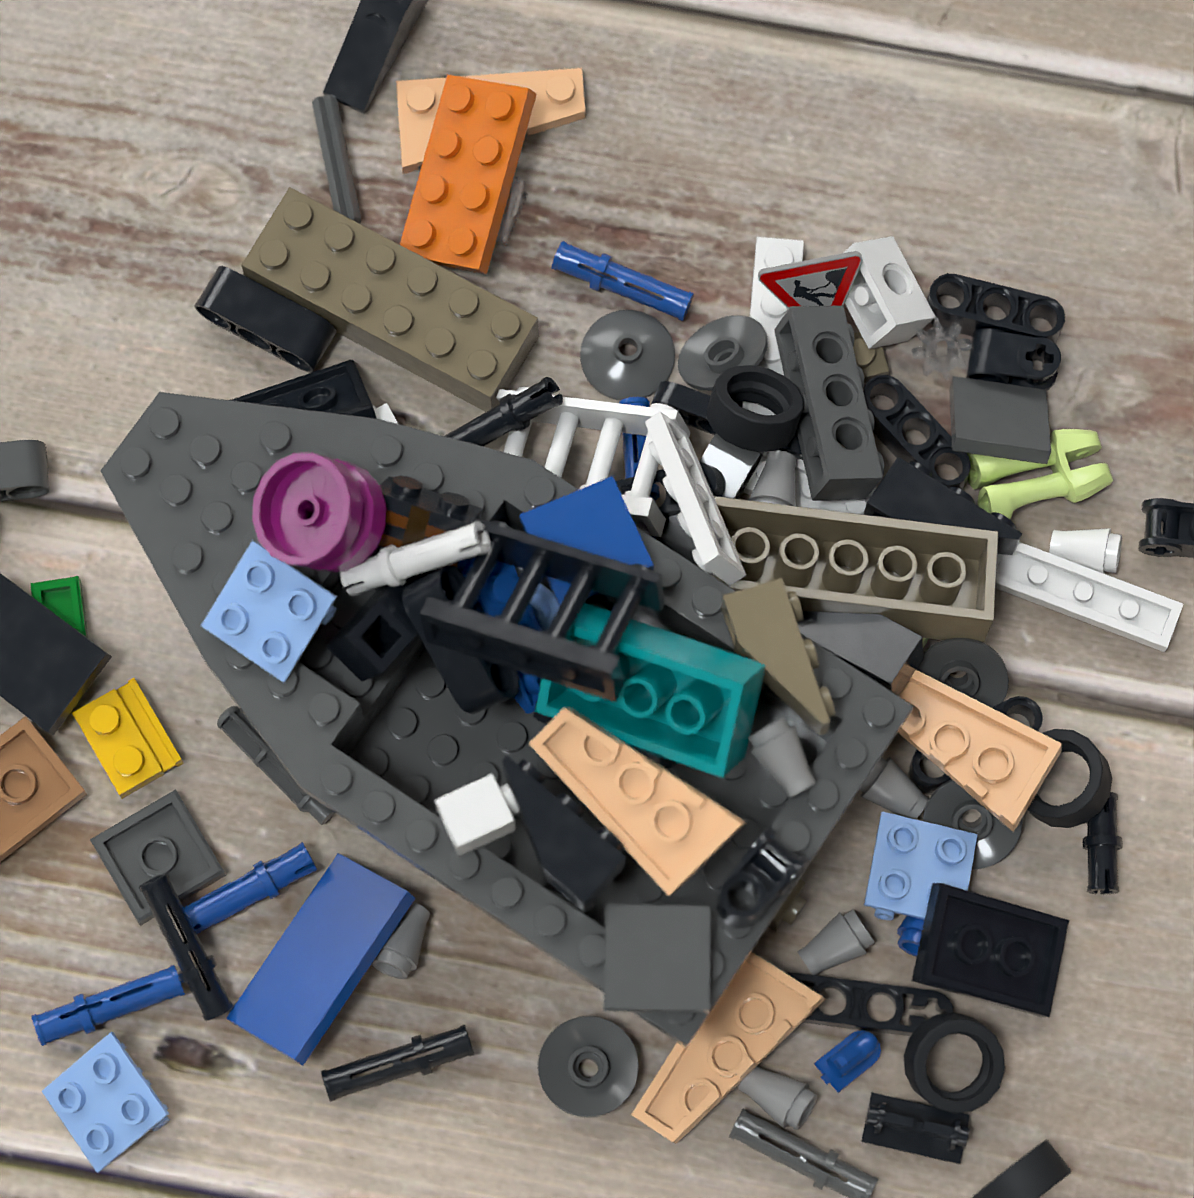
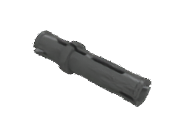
[729,1109,879,1198]

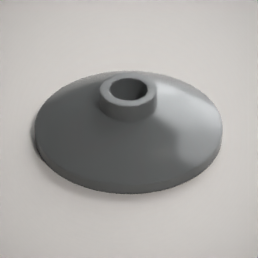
[580,310,675,401]
[678,315,768,391]
[916,638,1009,708]
[923,779,1022,869]
[538,1016,638,1118]

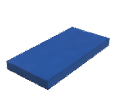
[226,853,415,1066]

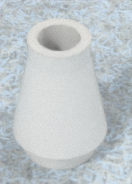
[1049,528,1122,574]

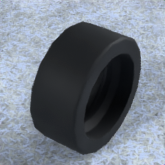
[707,365,803,452]
[1027,729,1112,828]
[903,1012,1005,1114]
[972,1140,1071,1198]

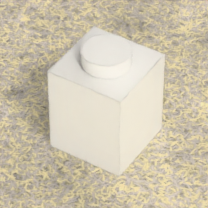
[435,774,520,857]

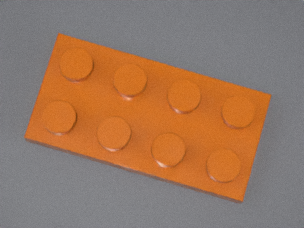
[400,74,537,275]

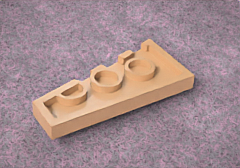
[529,707,747,896]

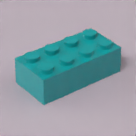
[535,603,766,778]

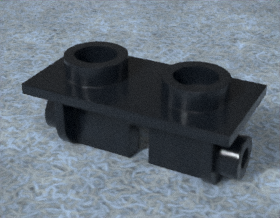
[861,1092,970,1165]

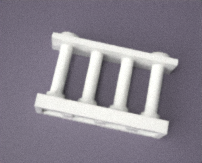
[496,387,691,537]

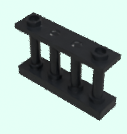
[420,517,665,702]

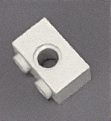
[843,236,935,349]

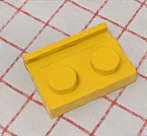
[72,678,184,799]

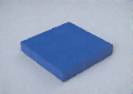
[519,476,654,607]

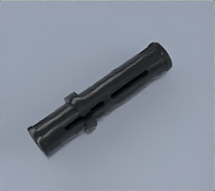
[445,377,563,447]
[139,873,234,1021]
[321,1024,474,1101]

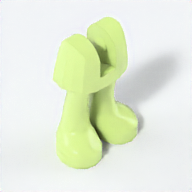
[967,429,1113,519]

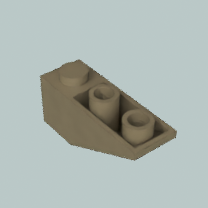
[721,578,835,736]

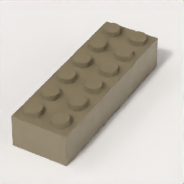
[241,187,539,412]
[695,496,998,643]

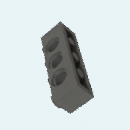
[774,306,884,501]

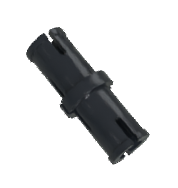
[1082,792,1122,895]

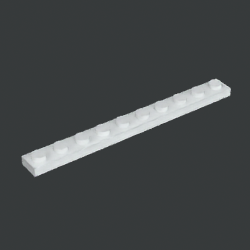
[743,451,1183,652]

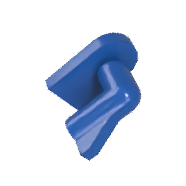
[814,1030,881,1093]

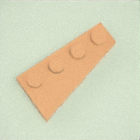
[396,68,585,174]
[898,670,1062,832]
[631,952,825,1144]

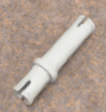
[340,521,490,596]

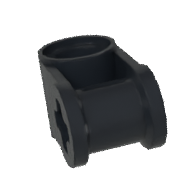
[966,328,1061,391]
[1138,498,1194,558]
[716,827,810,929]

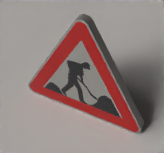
[758,251,862,309]

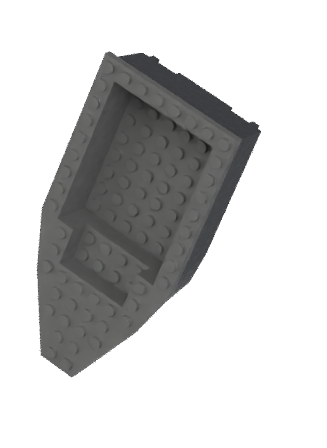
[101,392,914,1048]

